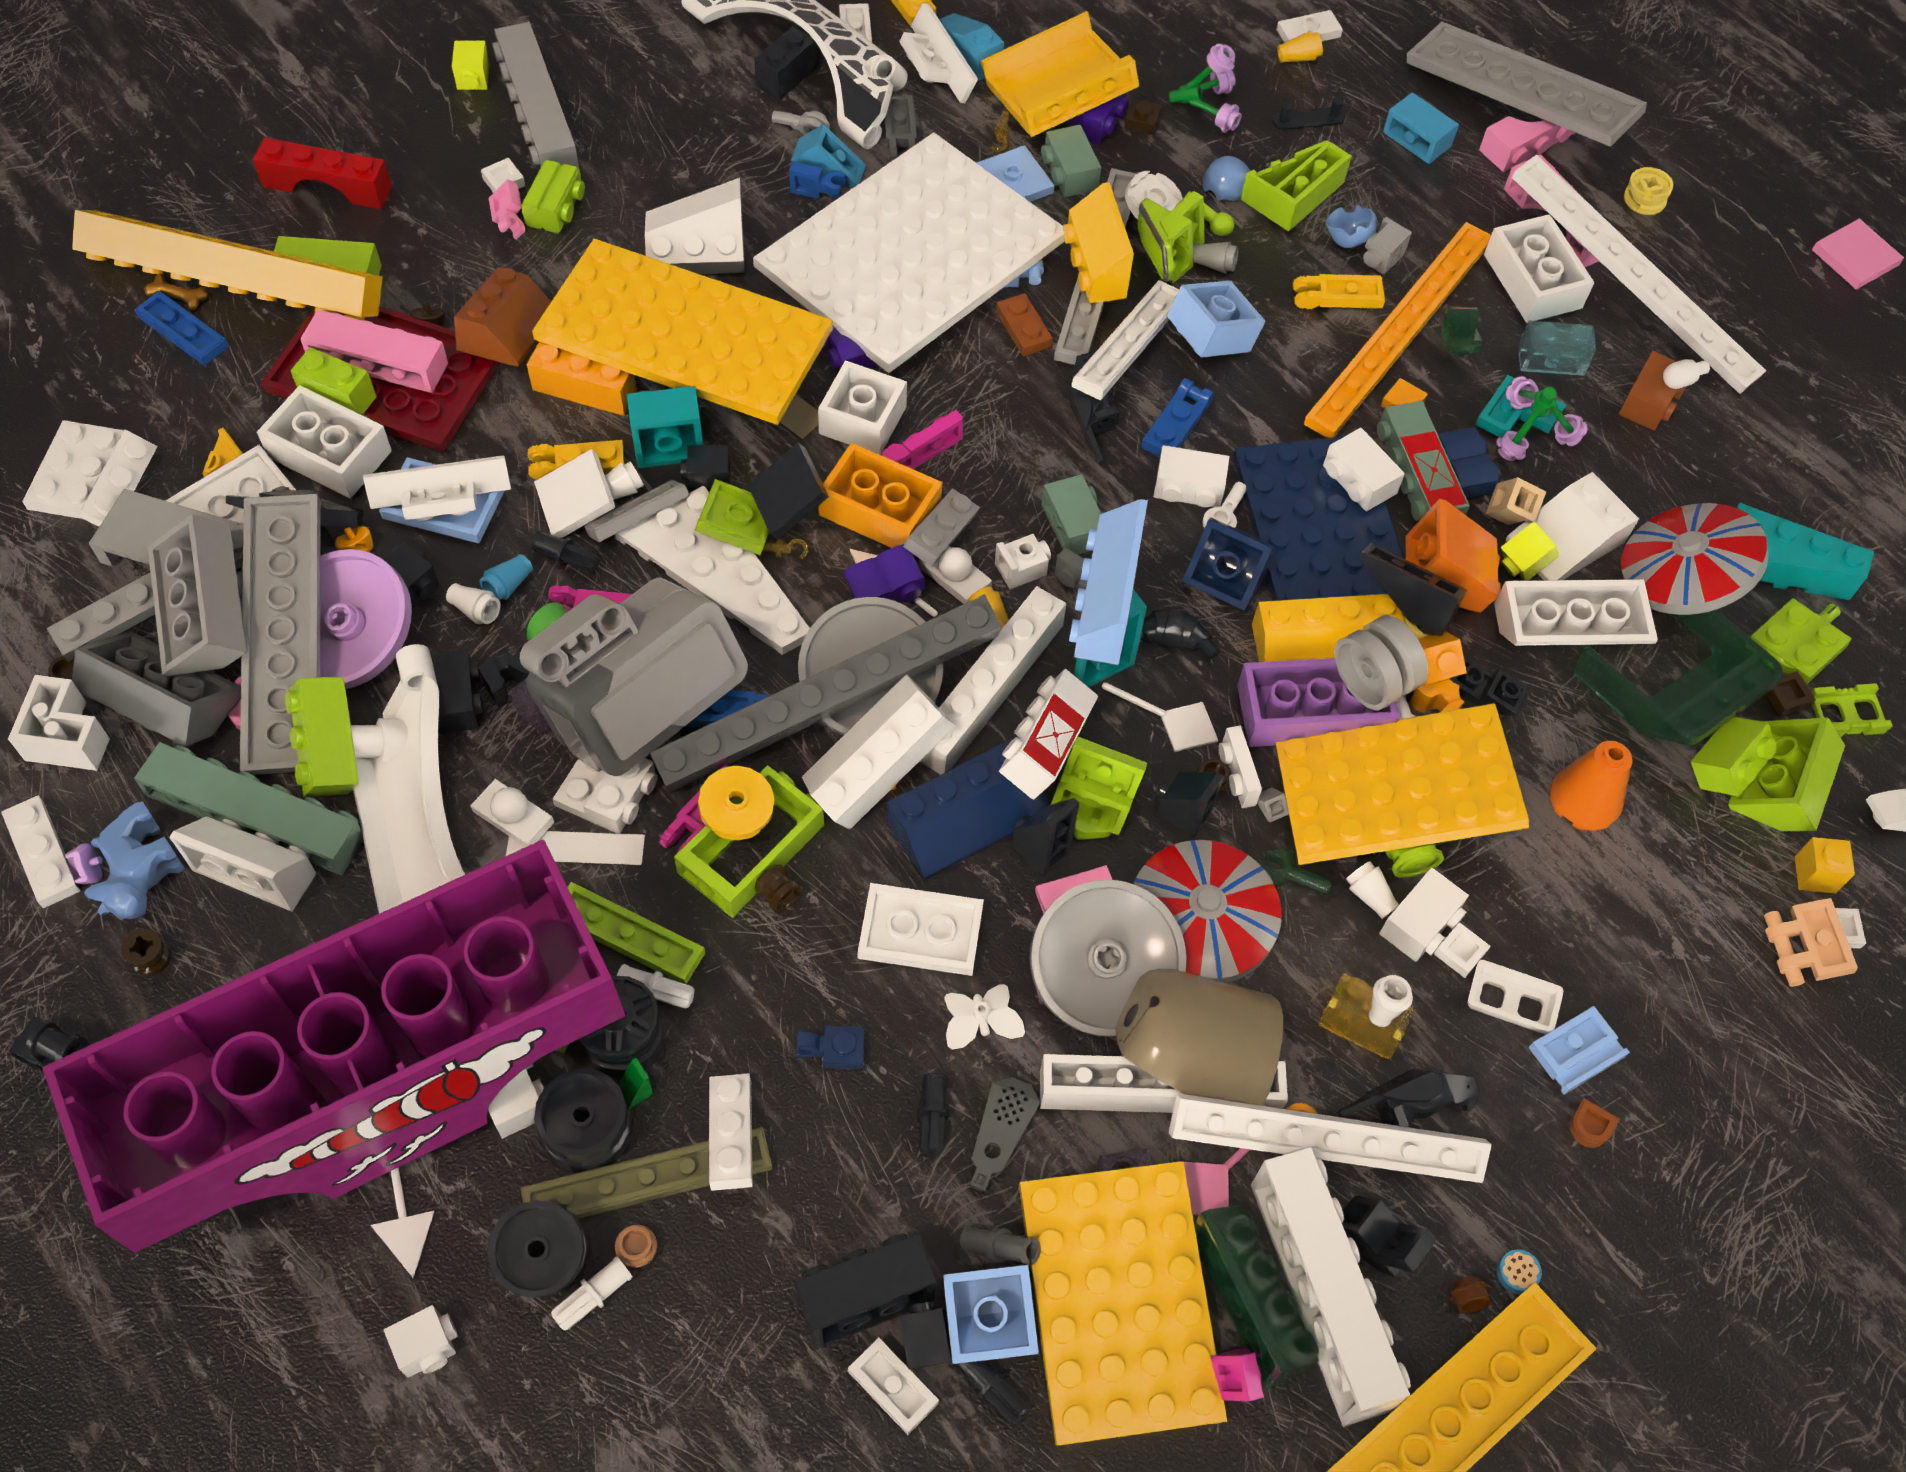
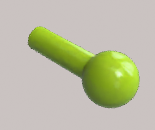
[1183,191,1234,236]

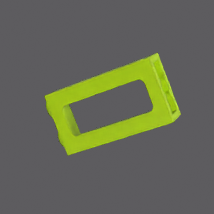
[674,765,824,918]

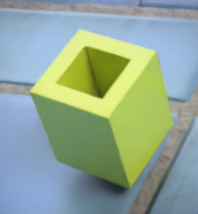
[452,41,490,90]
[1501,521,1559,581]

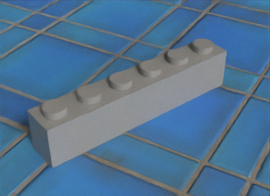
[492,22,579,169]

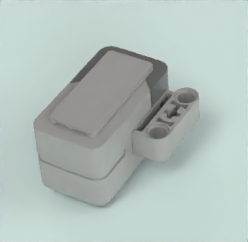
[520,578,748,776]

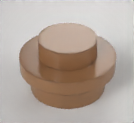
[615,1225,657,1268]

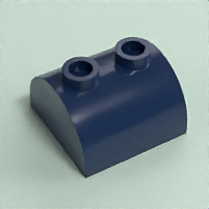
[1182,517,1276,611]

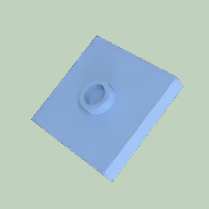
[977,145,1054,202]

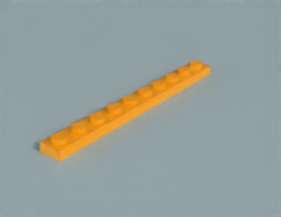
[1304,222,1491,438]

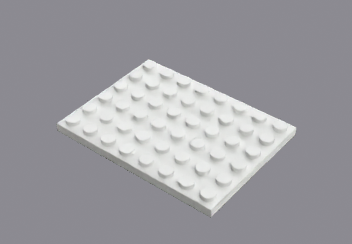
[753,132,1065,373]

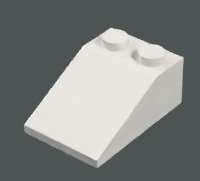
[1505,472,1639,581]

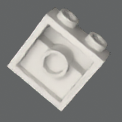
[553,758,657,834]

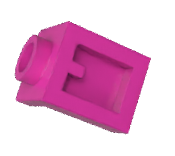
[1211,1348,1264,1401]

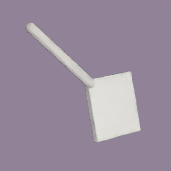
[1102,683,1218,752]

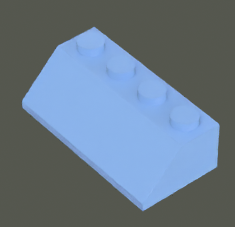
[1069,499,1148,665]

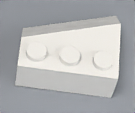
[645,178,745,274]

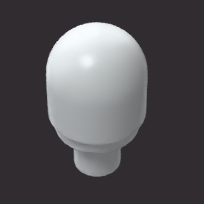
[1663,359,1710,389]

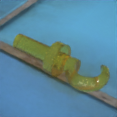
[990,111,1009,153]
[762,539,808,559]

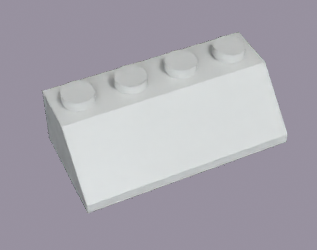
[1494,579,1658,646]
[802,674,955,830]

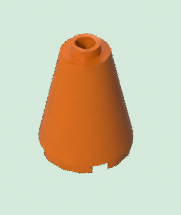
[1550,741,1632,831]

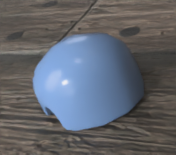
[1202,156,1250,201]
[1325,205,1378,248]

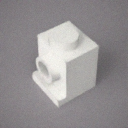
[995,534,1051,590]

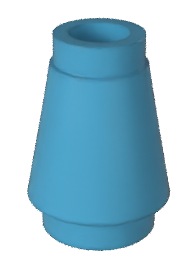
[479,554,533,601]

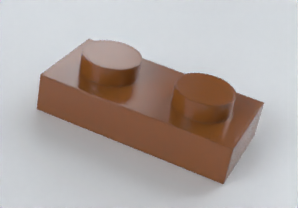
[996,293,1053,357]

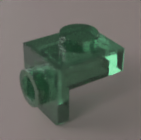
[1441,306,1483,356]

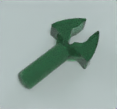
[1262,849,1332,894]

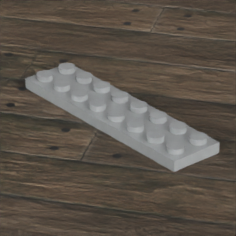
[1407,22,1647,147]
[240,494,321,775]

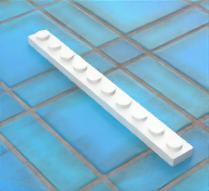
[1511,155,1766,394]

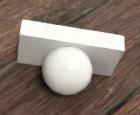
[918,546,992,604]
[470,779,554,847]

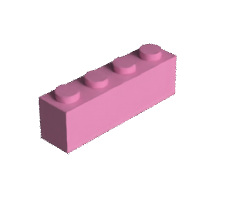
[300,310,448,393]

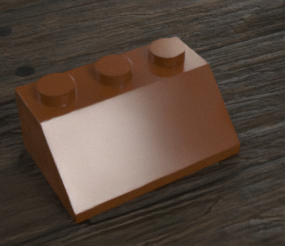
[454,267,551,367]

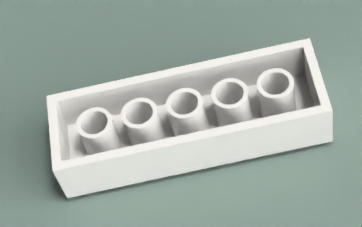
[1251,1147,1410,1427]

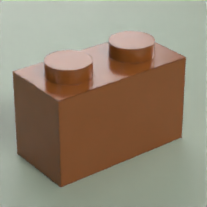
[1618,351,1686,431]

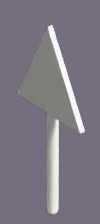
[371,1167,435,1278]

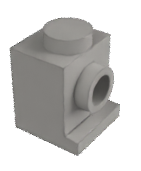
[1363,217,1412,275]

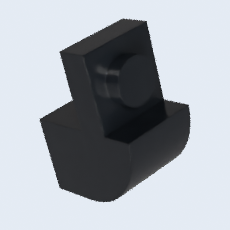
[1341,1195,1436,1277]

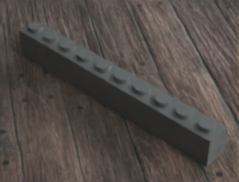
[650,594,1001,793]

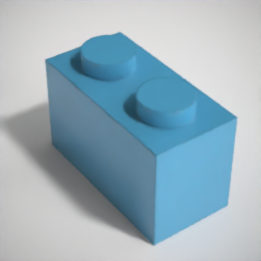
[1383,92,1459,164]

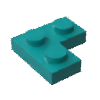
[1475,375,1566,438]

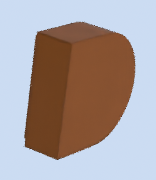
[1569,1098,1620,1148]

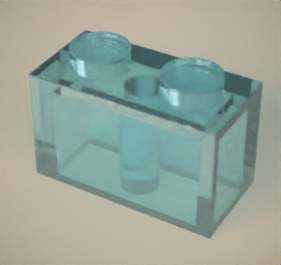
[1518,321,1596,376]

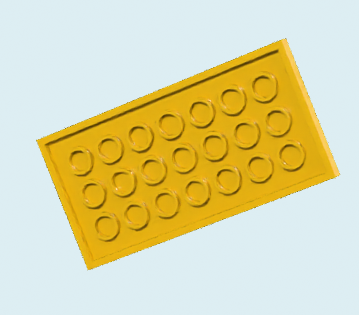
[532,239,833,425]

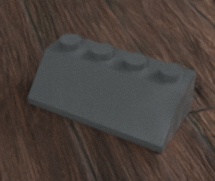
[72,631,241,747]

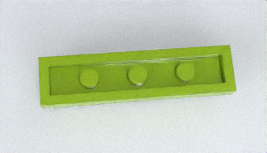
[568,882,705,984]

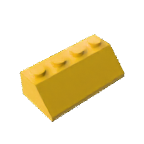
[1252,594,1404,662]

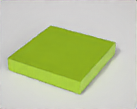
[695,479,769,555]

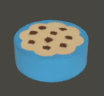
[1496,1249,1542,1294]

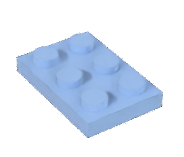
[379,457,505,543]

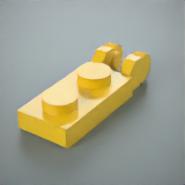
[1293,274,1385,309]
[528,440,625,480]

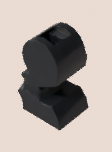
[477,645,547,710]

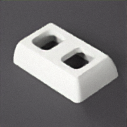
[1467,960,1563,1034]

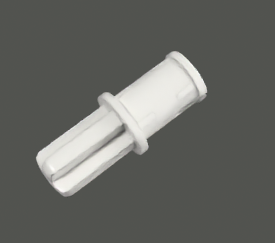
[617,964,695,1008]
[551,1256,632,1331]

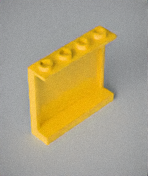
[981,11,1139,137]

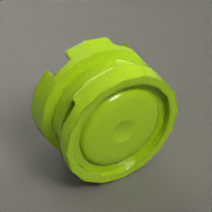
[1385,843,1444,878]

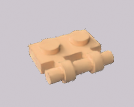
[1764,898,1858,987]

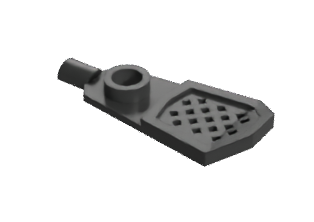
[970,1077,1040,1191]

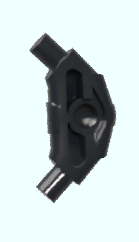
[1140,608,1220,660]

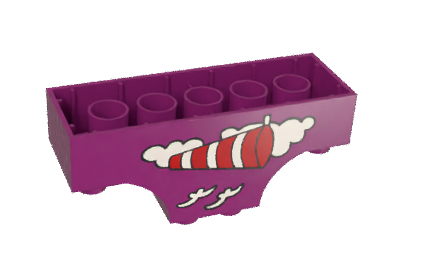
[42,839,626,1253]

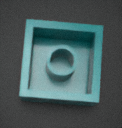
[627,386,703,468]

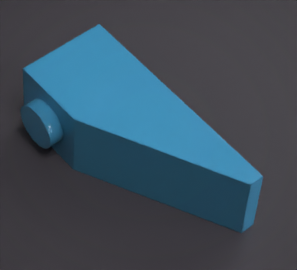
[939,13,1004,81]

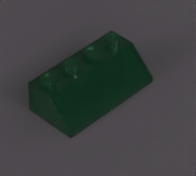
[1194,1205,1319,1391]

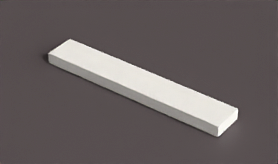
[1071,281,1179,400]

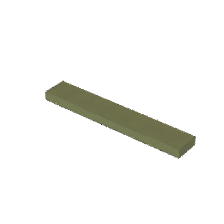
[521,1127,773,1219]

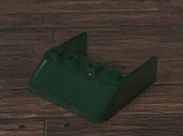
[1572,609,1783,745]

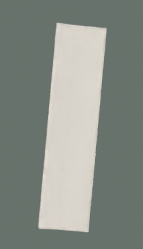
[506,831,645,865]

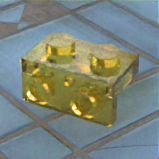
[1319,973,1414,1059]

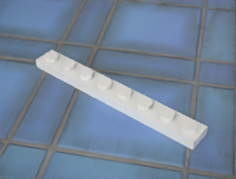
[1169,1093,1492,1183]

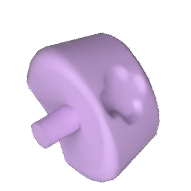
[65,843,103,885]

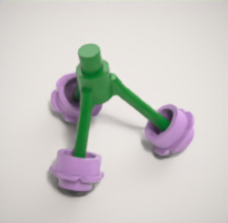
[1169,44,1242,133]
[1496,376,1588,461]

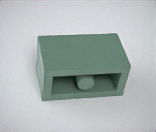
[1041,125,1101,197]
[1042,474,1105,555]

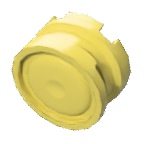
[1624,167,1673,215]

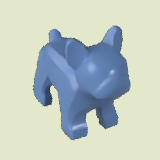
[84,801,185,920]

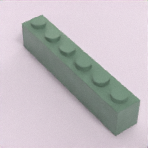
[134,742,364,876]

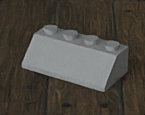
[148,514,246,676]

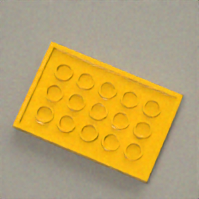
[1275,703,1529,865]
[1019,1161,1228,1446]

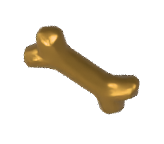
[144,274,208,311]

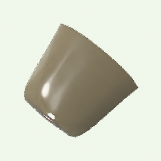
[1116,968,1284,1106]

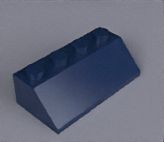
[887,737,1050,881]

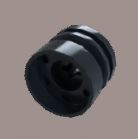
[579,976,664,1078]

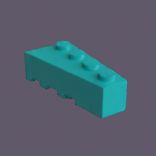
[1736,503,1874,600]

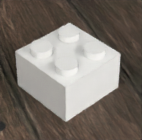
[818,360,907,455]

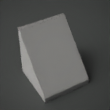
[1257,787,1289,822]

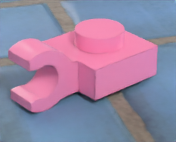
[489,179,525,240]

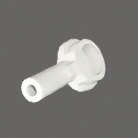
[1202,482,1246,528]

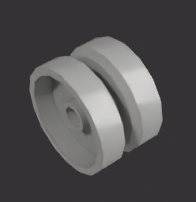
[1335,615,1428,711]

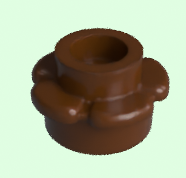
[1450,1276,1491,1314]

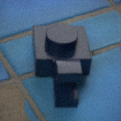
[795,1025,864,1069]

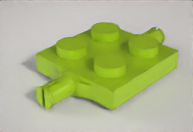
[1747,598,1852,685]

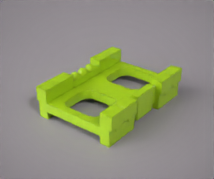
[1811,683,1893,737]

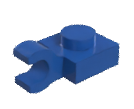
[789,161,846,199]

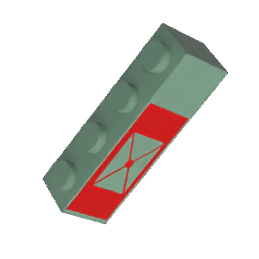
[1377,401,1470,522]

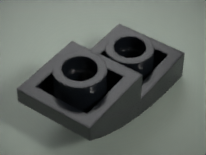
[1450,655,1529,717]

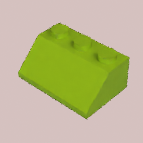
[1728,717,1845,831]

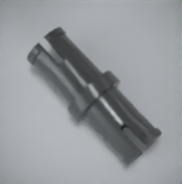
[960,1225,1041,1265]

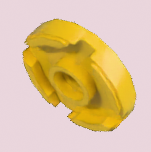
[698,766,775,841]

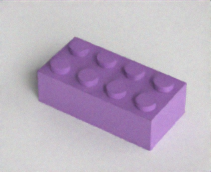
[1237,658,1400,747]

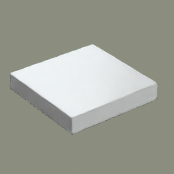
[534,449,615,538]

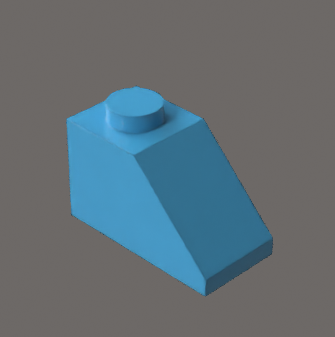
[791,124,866,188]

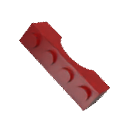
[253,137,392,210]

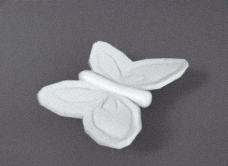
[944,984,1025,1049]

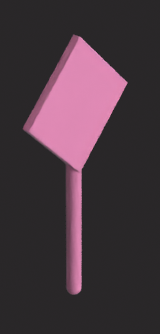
[1177,1148,1251,1218]

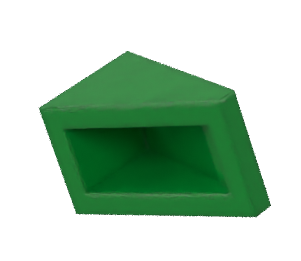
[618,1058,654,1109]

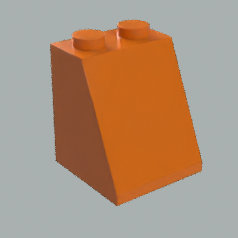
[1406,499,1501,613]

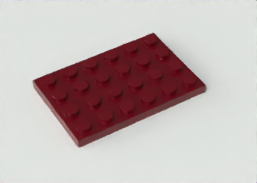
[261,306,501,453]

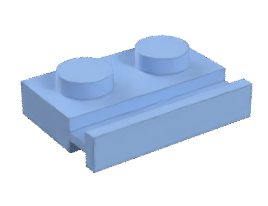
[1529,1006,1630,1095]

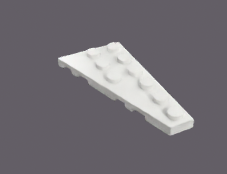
[615,486,810,655]

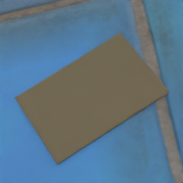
[780,394,819,439]

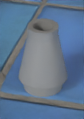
[1193,242,1239,274]

